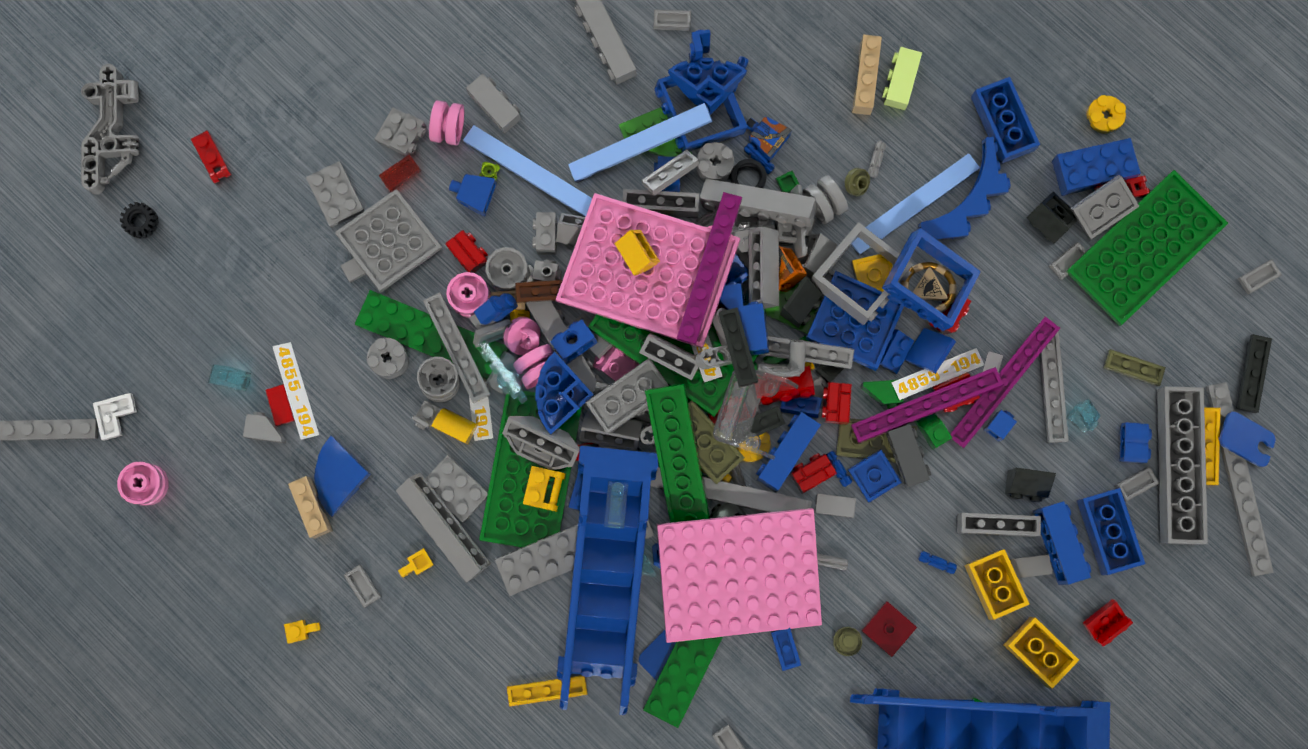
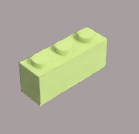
[882,47,922,110]

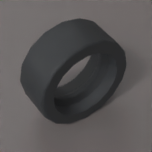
[731,159,767,188]

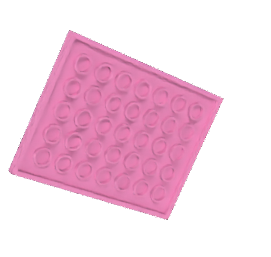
[556,193,740,348]
[656,508,822,643]

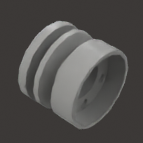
[417,357,460,402]

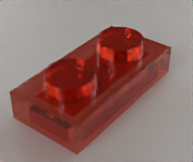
[379,154,421,192]

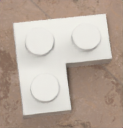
[93,393,137,441]

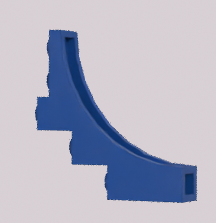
[918,137,1011,241]
[719,282,769,355]

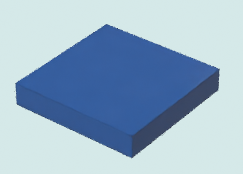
[905,328,956,374]
[848,449,902,503]

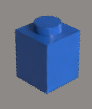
[984,410,1017,441]

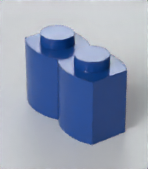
[474,293,518,325]
[1119,422,1152,464]

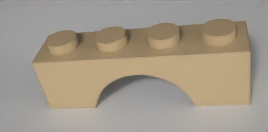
[852,34,882,115]

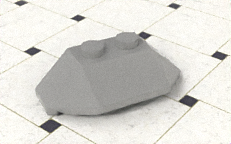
[502,416,580,470]

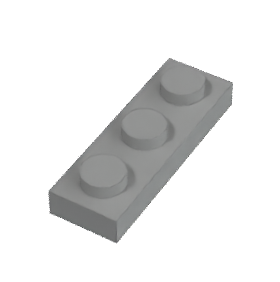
[642,150,699,196]

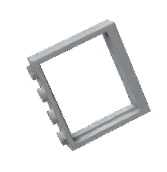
[810,222,913,325]

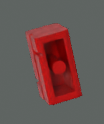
[446,230,488,273]
[821,382,852,424]
[790,453,837,494]

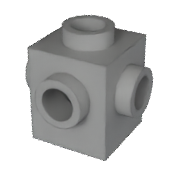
[532,259,562,282]

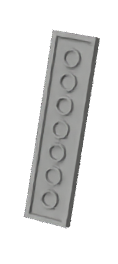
[495,521,654,596]

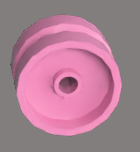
[429,100,465,146]
[446,272,491,318]
[513,344,554,389]
[117,462,169,506]

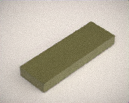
[1103,349,1166,386]

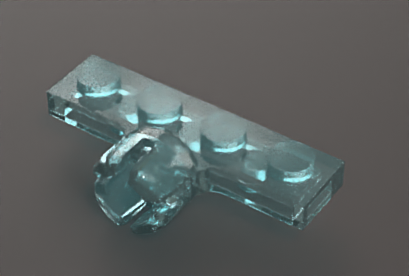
[479,340,528,404]

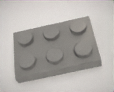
[306,161,364,228]
[1071,175,1139,239]
[425,455,488,523]

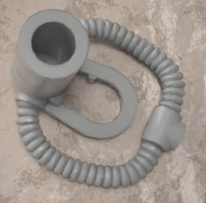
[757,339,806,378]

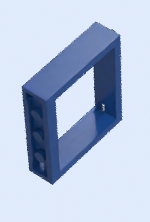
[654,60,748,152]
[882,228,981,331]

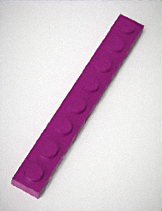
[677,192,742,345]
[950,317,1060,449]
[851,367,1004,444]

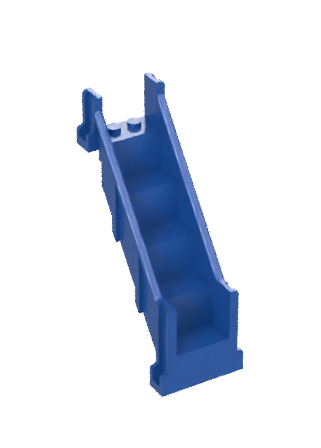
[557,446,658,715]
[850,688,1110,749]

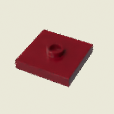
[861,601,917,657]

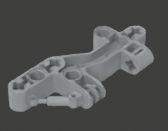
[81,64,139,195]

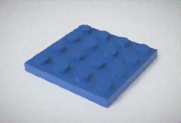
[805,271,904,371]

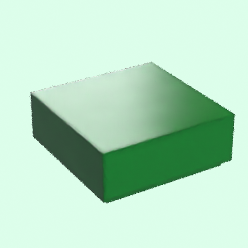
[775,170,800,193]

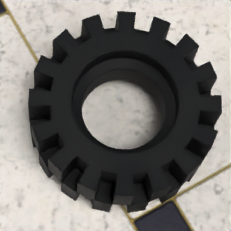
[120,202,159,239]

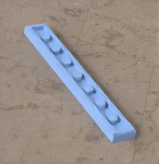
[568,103,713,182]
[463,125,592,217]
[852,153,980,255]

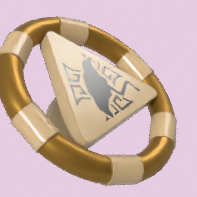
[901,262,957,313]

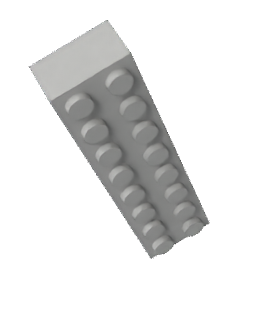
[1157,387,1208,545]

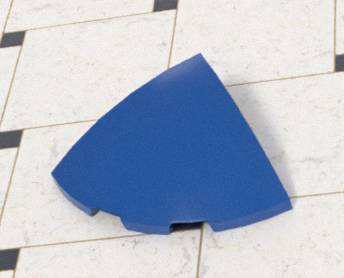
[668,58,747,115]
[535,352,594,435]
[314,435,371,517]

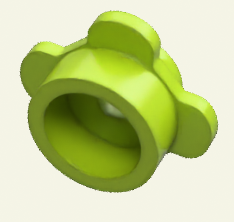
[479,162,500,180]

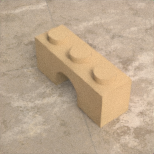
[288,476,333,539]

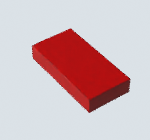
[265,384,295,427]

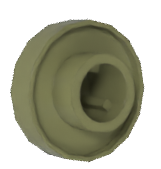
[845,168,870,196]
[833,627,862,656]

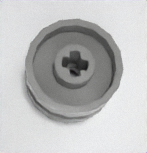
[803,175,848,225]
[486,248,529,292]

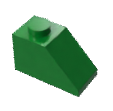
[861,380,904,409]
[914,413,952,450]

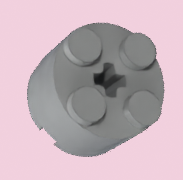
[696,142,734,182]
[367,338,409,379]

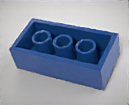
[971,77,1040,164]
[1052,138,1141,196]
[756,412,821,493]
[1076,488,1145,575]
[1032,501,1091,585]

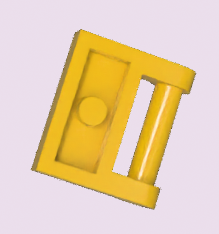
[523,466,566,512]

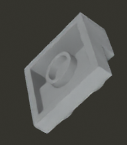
[375,107,426,158]

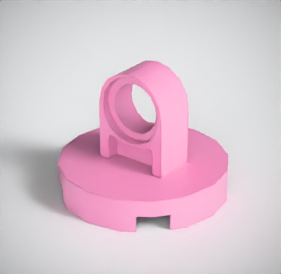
[503,317,541,355]

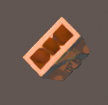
[779,246,807,292]

